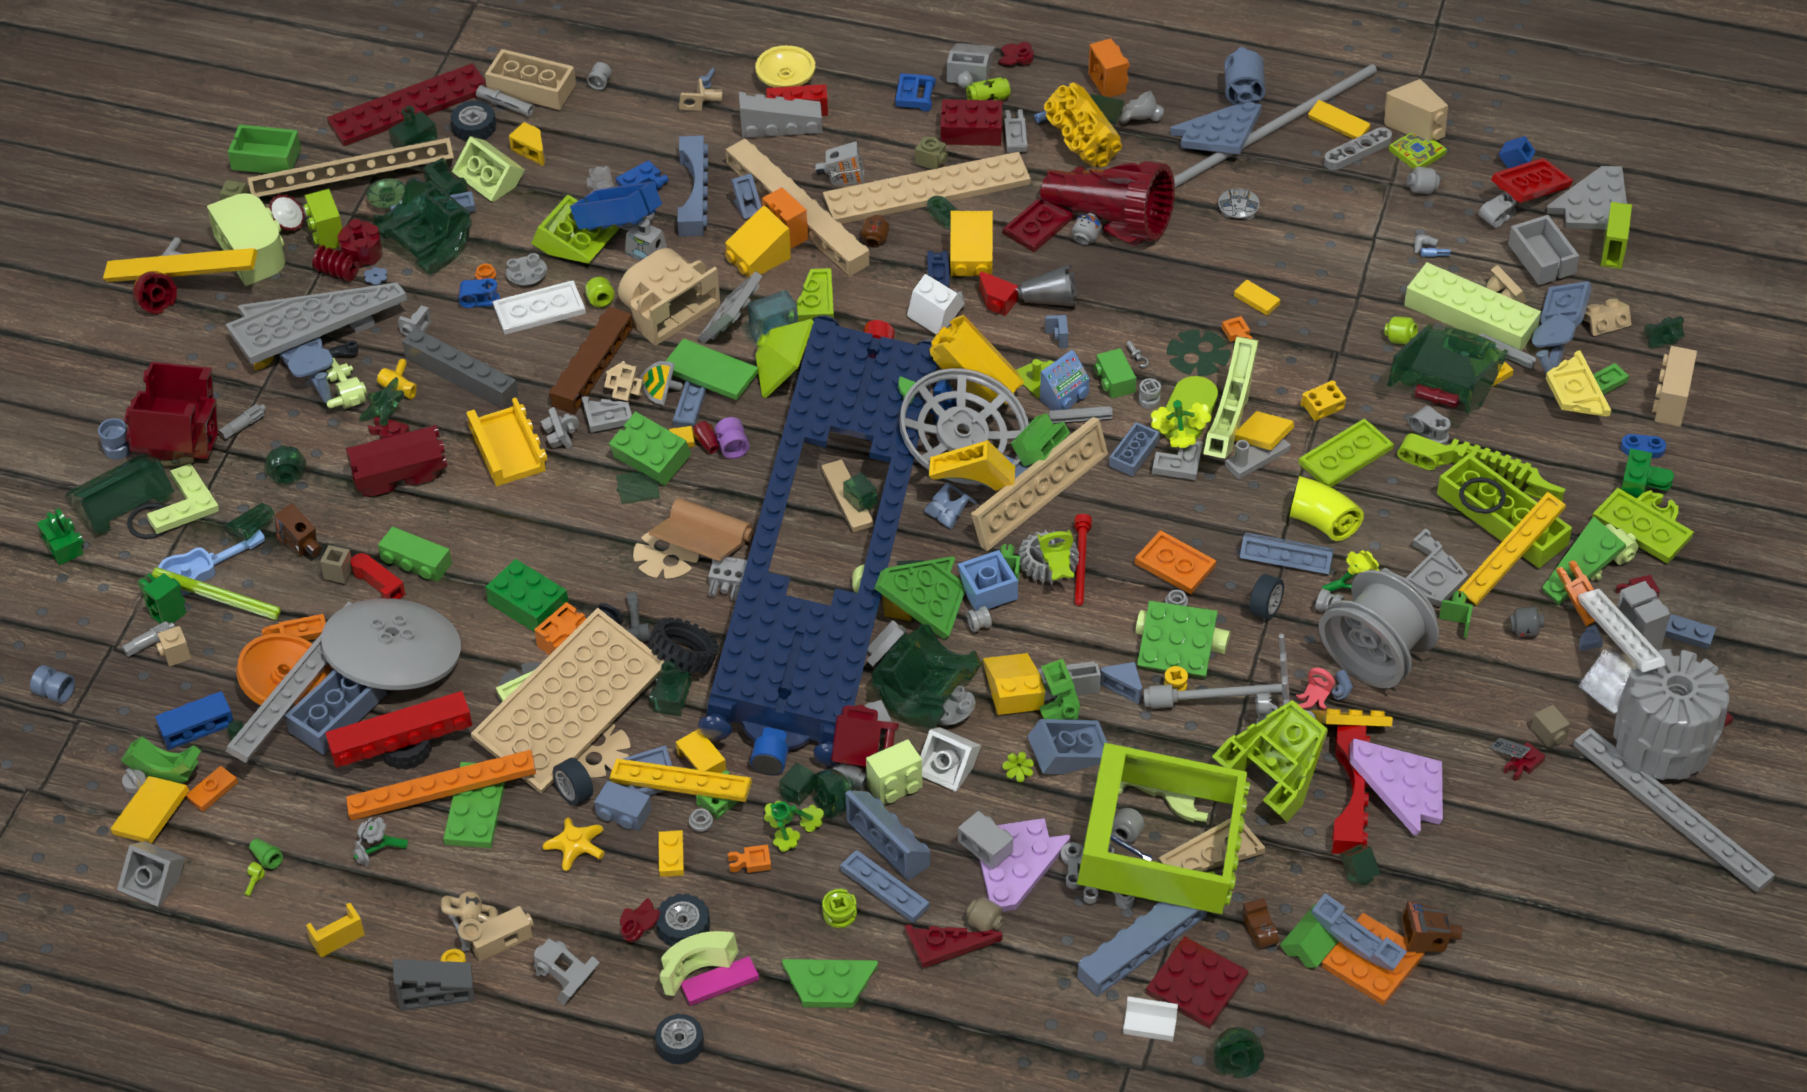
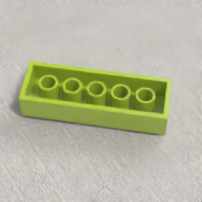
[1437,454,1572,568]

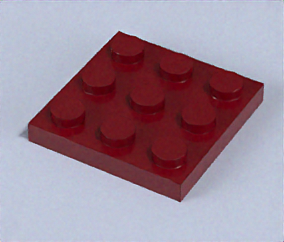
[1146,936,1249,1029]

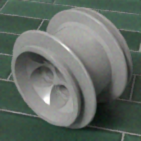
[1319,570,1439,688]

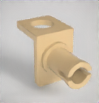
[679,79,722,111]

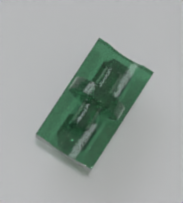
[1644,316,1685,349]

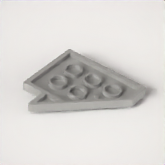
[1546,166,1627,229]

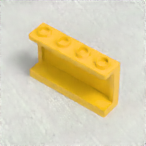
[466,398,548,486]

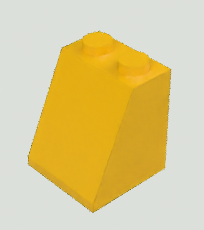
[725,206,791,277]
[950,211,993,276]

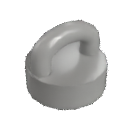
[122,768,146,794]

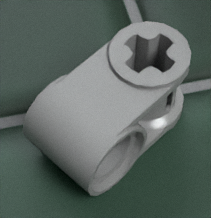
[1479,192,1517,228]
[1409,406,1451,444]

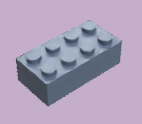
[285,669,387,755]

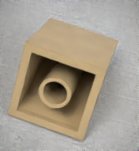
[1384,79,1448,141]

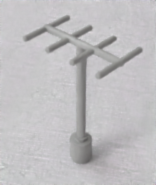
[1144,634,1290,709]

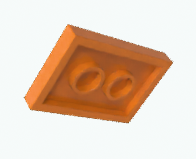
[1135,530,1216,595]

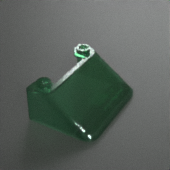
[65,455,175,533]

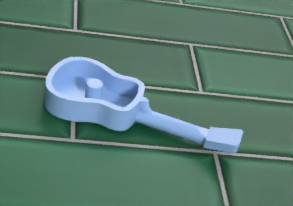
[159,528,265,596]

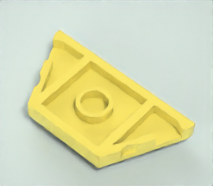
[1546,350,1611,417]

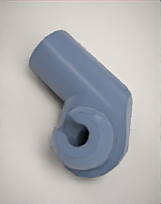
[1332,670,1353,700]

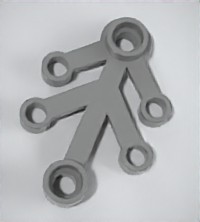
[1061,842,1135,909]

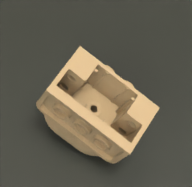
[618,248,720,346]

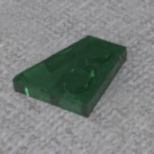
[225,503,275,541]

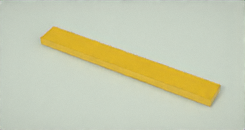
[103,248,258,282]

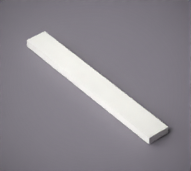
[1578,589,1665,672]

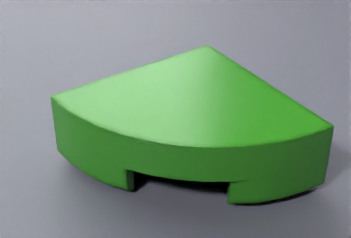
[898,376,917,404]

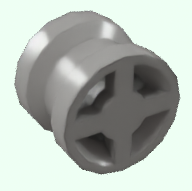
[966,606,992,633]

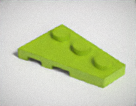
[791,268,834,321]

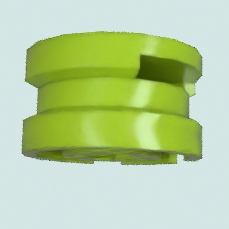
[822,889,857,928]

